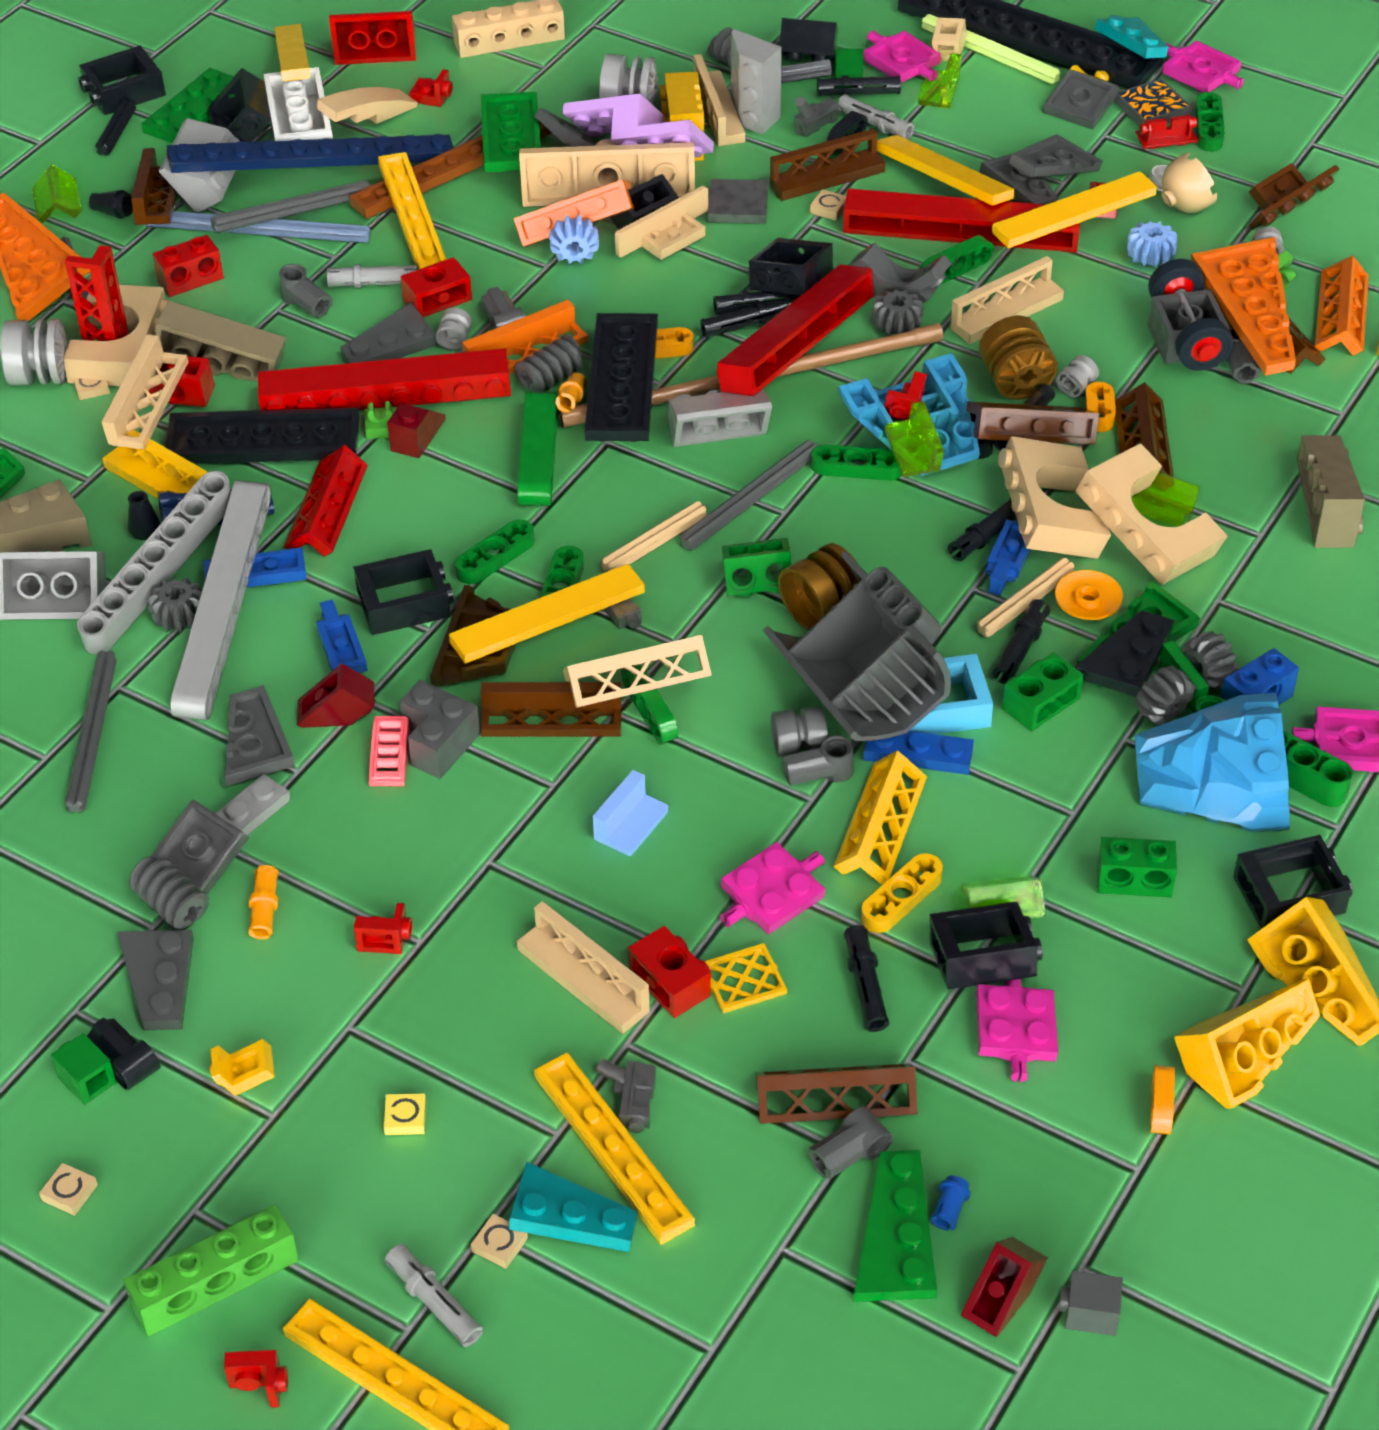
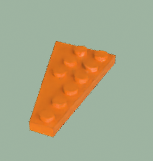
[0,192,90,321]
[1190,237,1296,376]

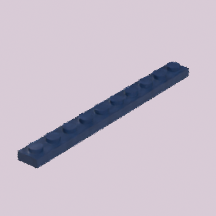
[167,134,454,173]

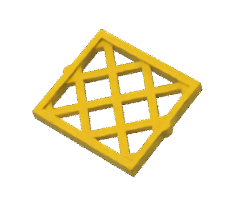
[705,943,787,1013]

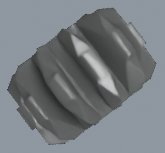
[872,288,924,336]
[148,577,202,632]
[1183,631,1239,691]
[1135,665,1195,726]

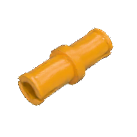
[556,373,587,413]
[248,865,279,939]

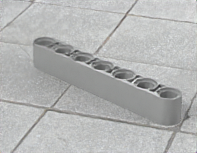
[77,471,231,655]

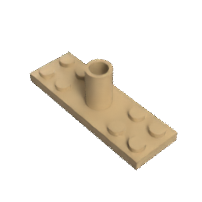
[519,139,695,207]

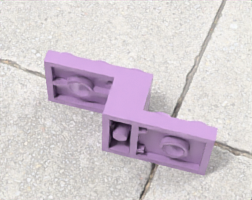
[563,94,714,157]

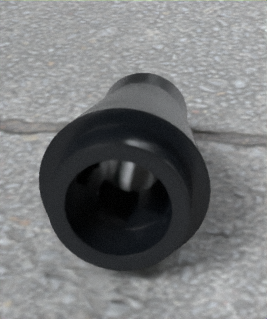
[89,190,133,219]
[127,491,160,540]

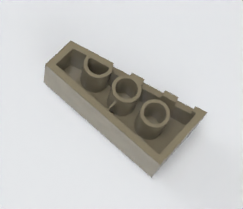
[155,300,286,381]
[1297,435,1365,548]
[0,479,92,552]

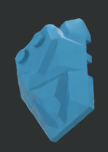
[838,353,980,476]
[1135,693,1290,832]

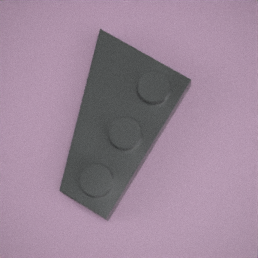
[1009,134,1103,177]
[979,154,1058,205]
[340,302,437,363]
[225,685,295,786]
[117,930,194,1030]

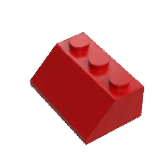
[329,11,416,65]

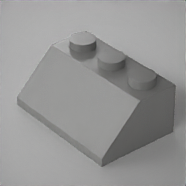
[731,29,782,134]
[159,119,240,213]
[667,389,772,447]
[0,551,106,620]

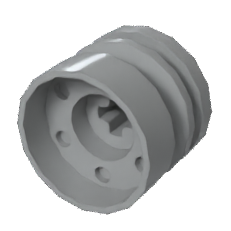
[599,53,658,106]
[1,319,68,386]

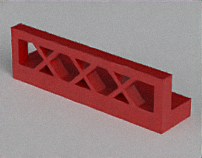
[65,245,129,341]
[284,445,368,557]

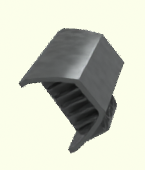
[763,551,951,741]

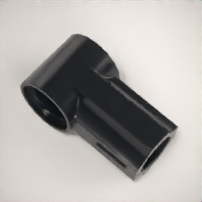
[87,1018,161,1091]

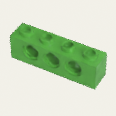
[123,1204,299,1337]

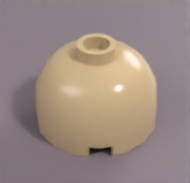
[1161,153,1217,214]

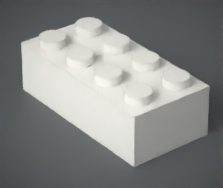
[263,67,333,141]

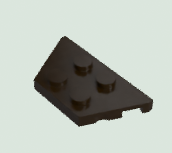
[430,585,516,687]

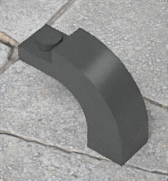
[848,242,952,303]

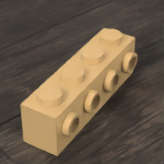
[452,0,565,58]

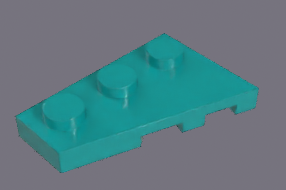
[1095,15,1169,58]
[509,1161,638,1252]

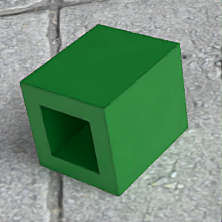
[51,1033,117,1105]

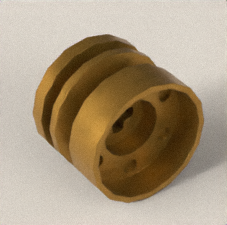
[979,315,1058,400]
[778,543,859,630]

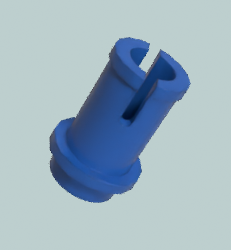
[931,1175,971,1231]

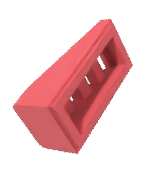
[369,716,411,786]

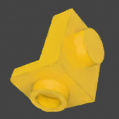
[210,1039,275,1096]

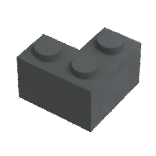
[399,680,480,779]

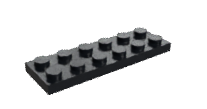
[585,313,658,442]
[165,407,360,464]

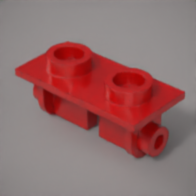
[1135,114,1198,149]

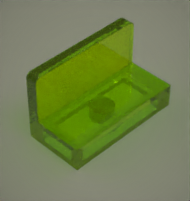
[918,53,962,109]
[32,164,82,223]
[884,401,944,477]
[1131,472,1200,526]
[961,876,1046,918]

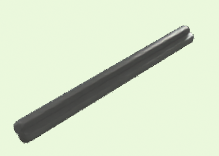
[211,180,371,233]
[680,440,818,551]
[65,650,117,813]

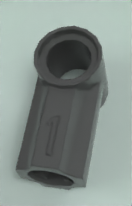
[279,264,332,318]
[481,287,525,330]
[1226,324,1261,384]
[782,735,854,786]
[809,1107,893,1179]

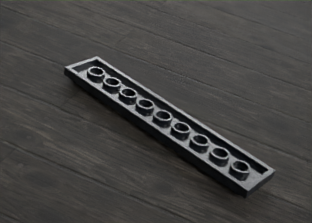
[898,0,1163,89]

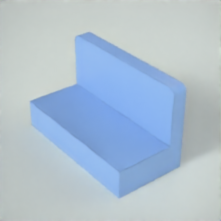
[593,770,668,856]

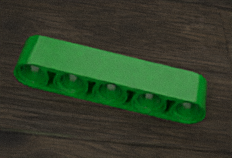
[518,392,558,506]
[1194,695,1353,807]

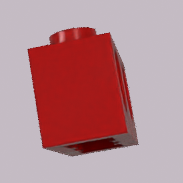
[152,235,224,297]

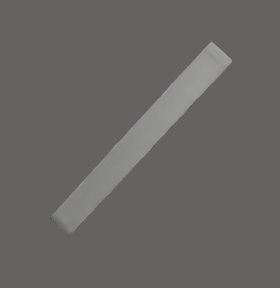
[171,480,271,720]

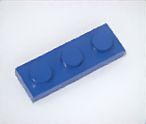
[203,547,307,587]
[863,731,974,775]

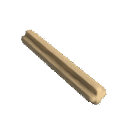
[601,501,707,572]
[976,558,1075,638]

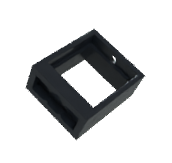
[78,45,166,115]
[208,68,271,142]
[749,238,833,295]
[353,549,454,635]
[1233,835,1353,929]
[929,901,1043,990]

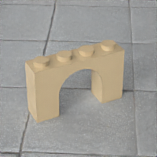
[64,285,168,386]
[998,436,1111,559]
[1075,443,1228,585]

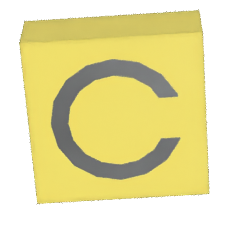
[384,1094,426,1135]

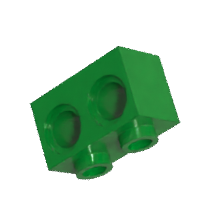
[722,538,792,597]
[1002,652,1084,732]
[1097,837,1177,898]

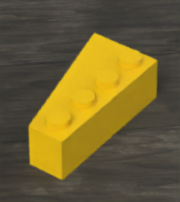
[659,72,704,161]

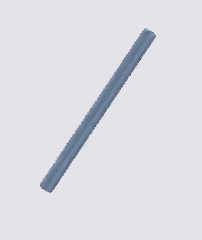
[145,211,371,243]

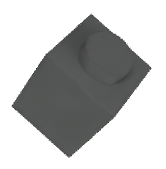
[1059,1271,1123,1336]

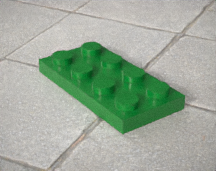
[141,68,235,143]
[481,92,541,173]

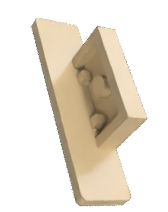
[615,185,708,260]

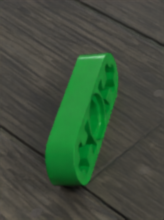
[1195,92,1225,152]
[919,235,994,285]
[811,444,904,481]
[455,520,535,584]
[540,546,584,598]
[621,665,678,744]

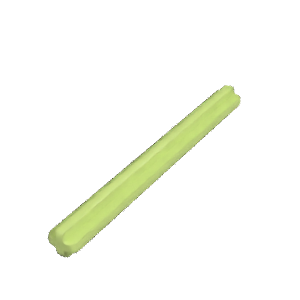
[921,14,1060,85]

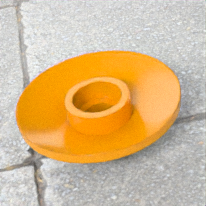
[1055,570,1123,620]

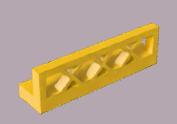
[102,430,207,499]
[833,750,927,885]

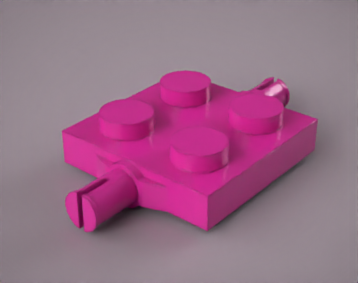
[863,30,941,83]
[1162,40,1244,93]
[1291,707,1379,772]
[720,842,825,935]
[975,979,1058,1082]

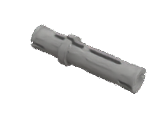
[838,94,914,140]
[327,264,417,289]
[385,1244,483,1347]

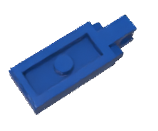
[985,519,1031,596]
[316,599,368,673]

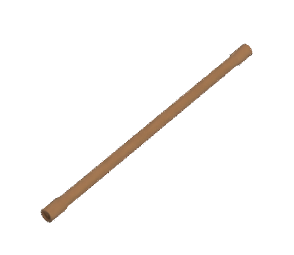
[558,323,943,428]

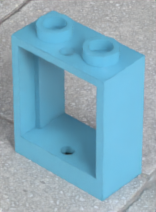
[910,654,993,734]

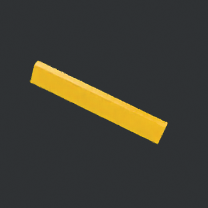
[274,24,310,81]
[877,135,1014,206]
[378,152,447,270]
[992,171,1157,248]
[449,564,645,664]
[534,1052,695,1245]
[283,1298,510,1430]

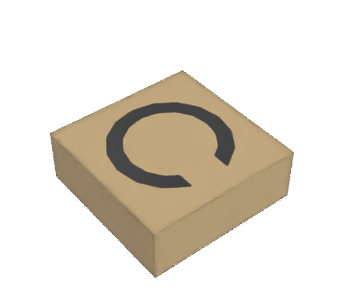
[810,189,846,221]
[73,378,110,400]
[39,1163,98,1216]
[471,1214,528,1269]

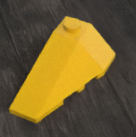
[1247,897,1379,1046]
[1174,979,1320,1109]

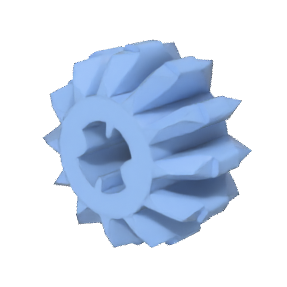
[549,214,599,265]
[1127,220,1178,268]

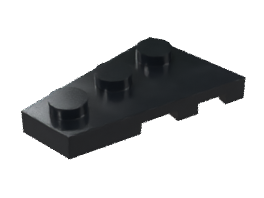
[1074,610,1174,697]

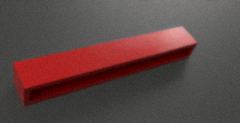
[843,188,1080,253]
[717,264,874,397]
[258,348,511,411]

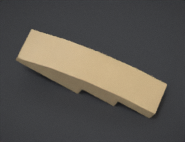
[317,87,418,124]

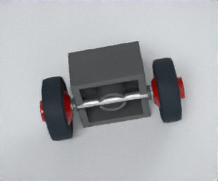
[1148,259,1233,371]

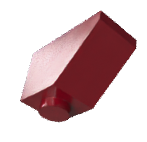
[387,403,446,458]
[297,663,375,728]
[961,1237,1048,1337]

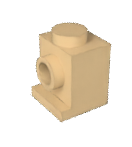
[932,17,967,62]

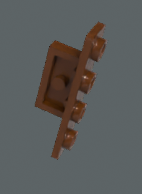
[1249,163,1339,230]

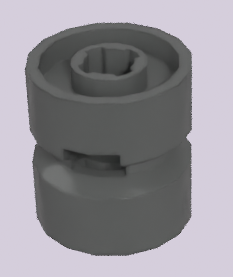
[771,706,828,757]

